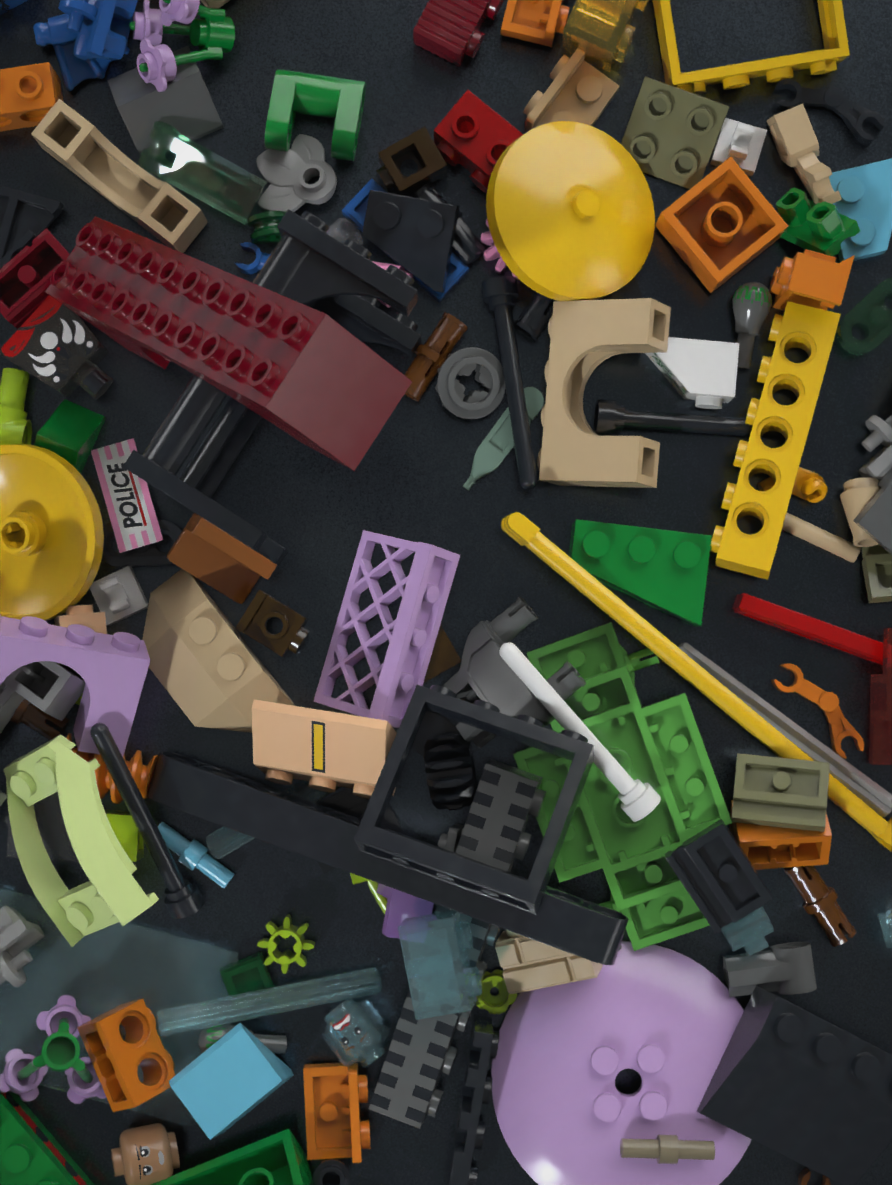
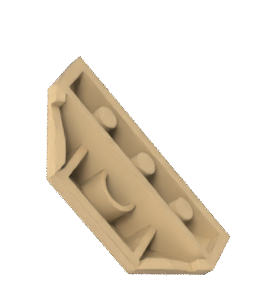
[142,569,296,733]

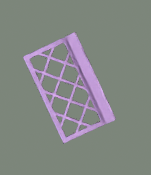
[314,530,460,728]

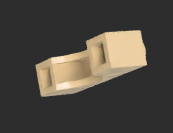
[31,99,208,253]

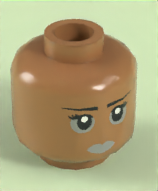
[111,1123,180,1185]

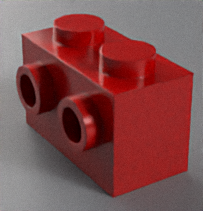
[434,90,524,194]

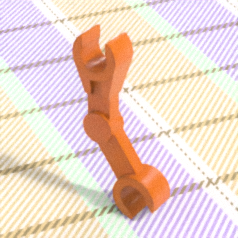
[771,663,864,759]

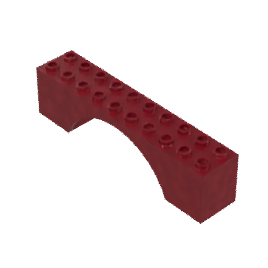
[45,216,412,471]

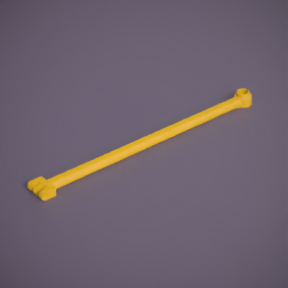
[501,512,892,852]

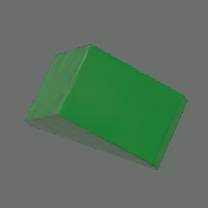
[35,399,106,473]

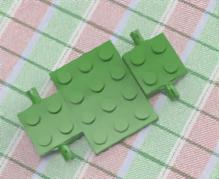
[513,622,732,951]

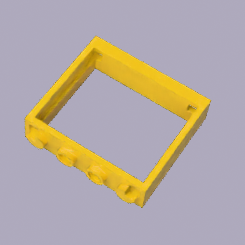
[653,0,850,95]

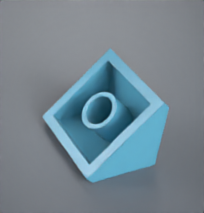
[169,1023,294,1140]

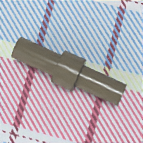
[620,1135,715,1164]

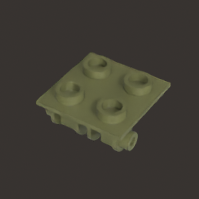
[621,76,729,189]

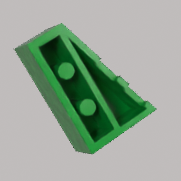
[569,519,712,627]

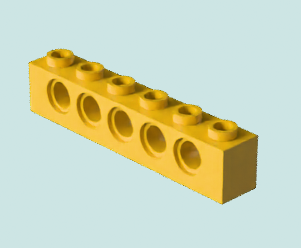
[710,301,841,580]

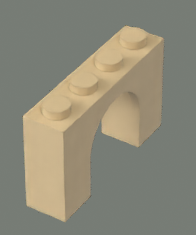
[537,298,671,488]

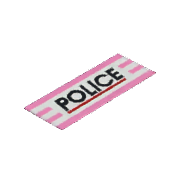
[91,438,163,553]

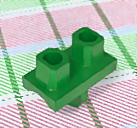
[776,187,860,256]

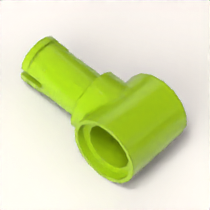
[0,368,32,445]

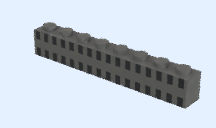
[369,759,546,1129]

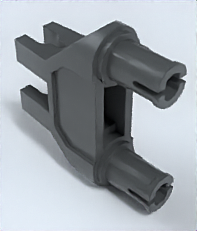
[442,596,586,748]

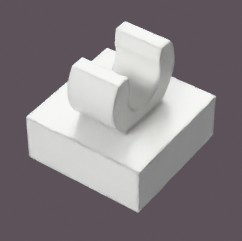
[710,118,767,177]
[90,566,149,626]

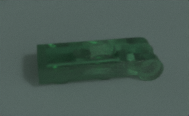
[138,121,267,224]

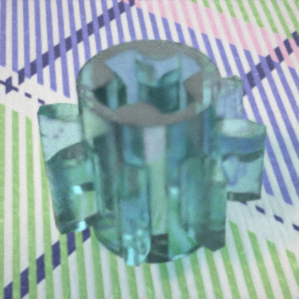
[722,906,774,956]

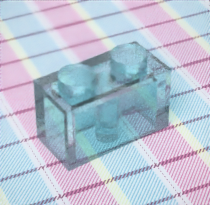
[398,910,482,1020]

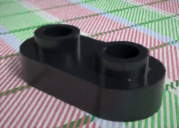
[101,520,183,567]

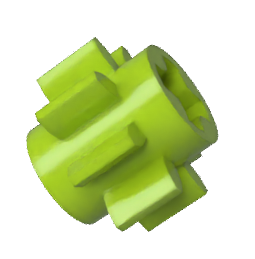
[257,914,315,974]

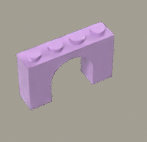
[0,615,150,757]

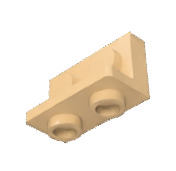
[523,48,620,132]

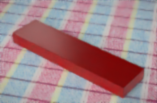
[732,593,892,669]

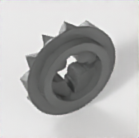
[435,347,506,419]

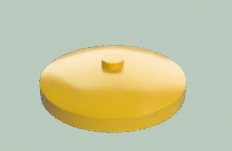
[486,121,655,301]
[0,444,104,621]

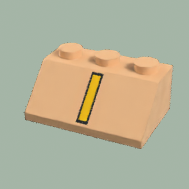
[252,699,397,799]

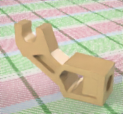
[766,104,842,204]

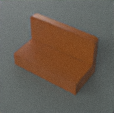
[167,513,277,604]

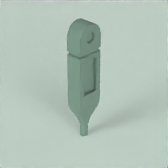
[463,387,544,491]

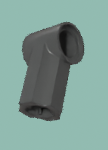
[723,941,817,997]

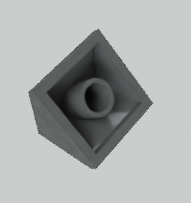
[107,46,224,162]

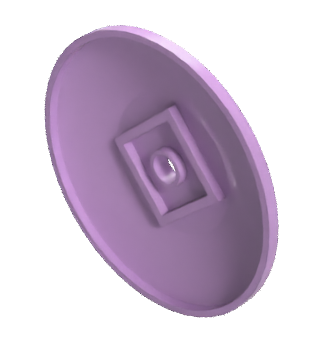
[491,941,751,1185]

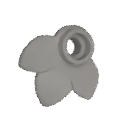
[256,134,337,212]

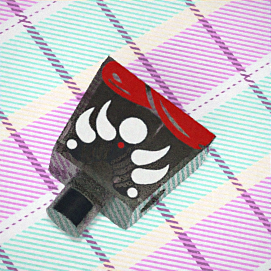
[0,295,113,399]

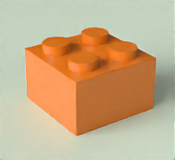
[655,157,788,293]

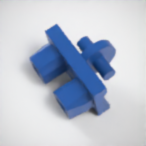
[58,0,138,61]

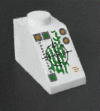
[645,337,739,409]

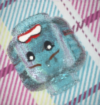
[322,997,390,1069]

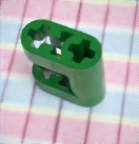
[265,69,366,161]

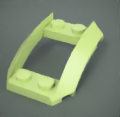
[4,735,159,947]

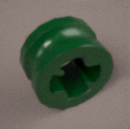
[247,211,286,244]

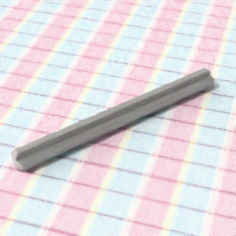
[678,642,892,817]

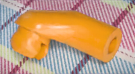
[757,467,828,503]

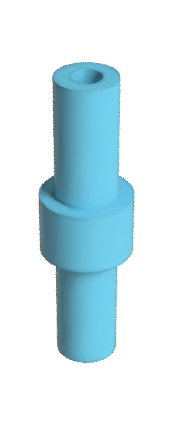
[158,821,235,889]

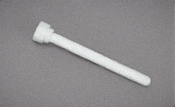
[499,642,661,822]

